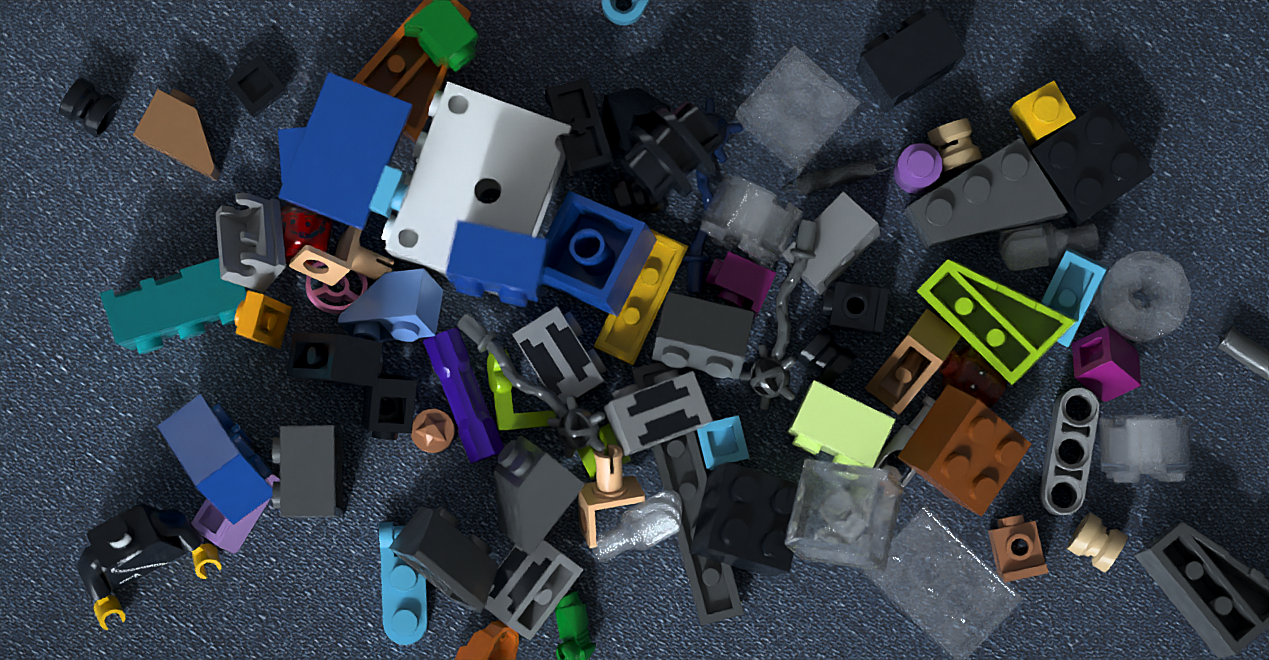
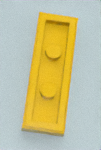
[594,228,688,366]

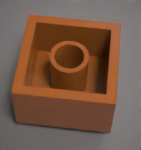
[898,385,1032,517]

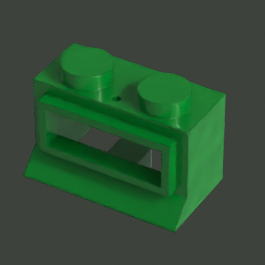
[404,0,478,72]

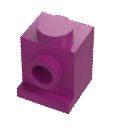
[705,251,776,317]

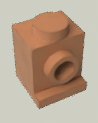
[988,514,1049,582]

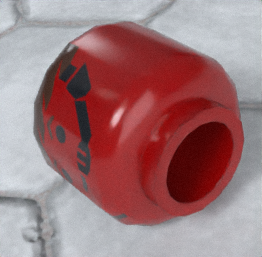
[280,204,333,265]

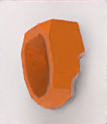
[455,620,519,660]

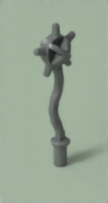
[739,219,818,411]
[457,314,605,458]

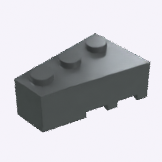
[903,138,1067,249]
[1134,522,1269,659]

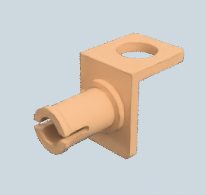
[289,226,394,287]
[578,445,645,548]

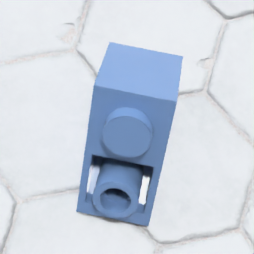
[338,268,443,342]

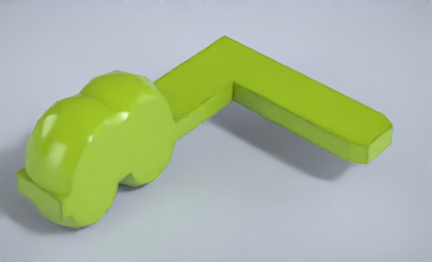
[487,349,556,431]

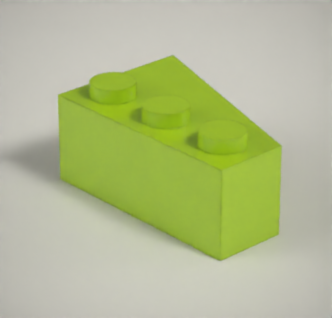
[917,259,1078,385]

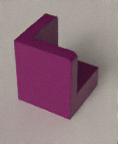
[1072,326,1142,402]

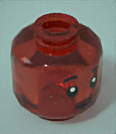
[939,345,1007,408]

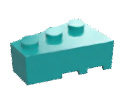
[99,258,250,354]

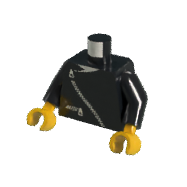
[77,504,222,630]

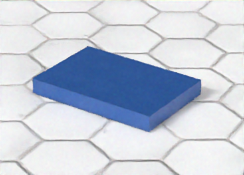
[278,72,413,231]

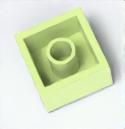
[786,381,896,475]

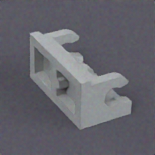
[782,192,881,296]
[215,193,286,293]

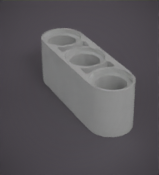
[1039,388,1099,515]

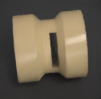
[927,118,983,174]
[1066,512,1128,572]

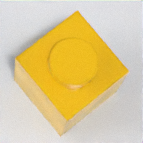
[1009,81,1076,148]

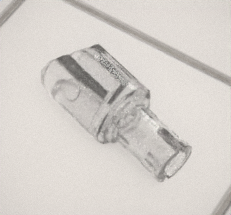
[997,222,1099,271]
[592,490,682,563]

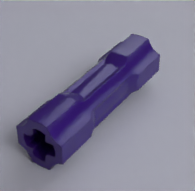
[423,327,504,464]

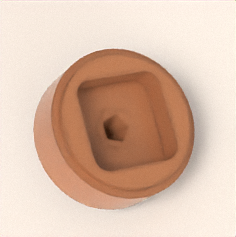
[411,409,455,453]

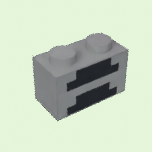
[512,306,607,407]
[604,369,713,457]
[484,539,583,641]

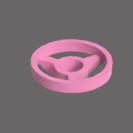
[305,261,367,314]

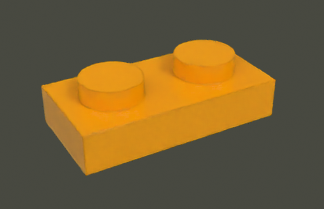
[235,290,292,349]

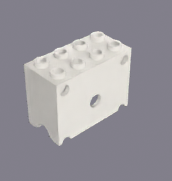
[382,82,572,296]

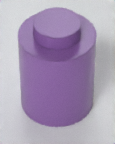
[893,143,942,194]

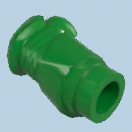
[554,590,596,660]

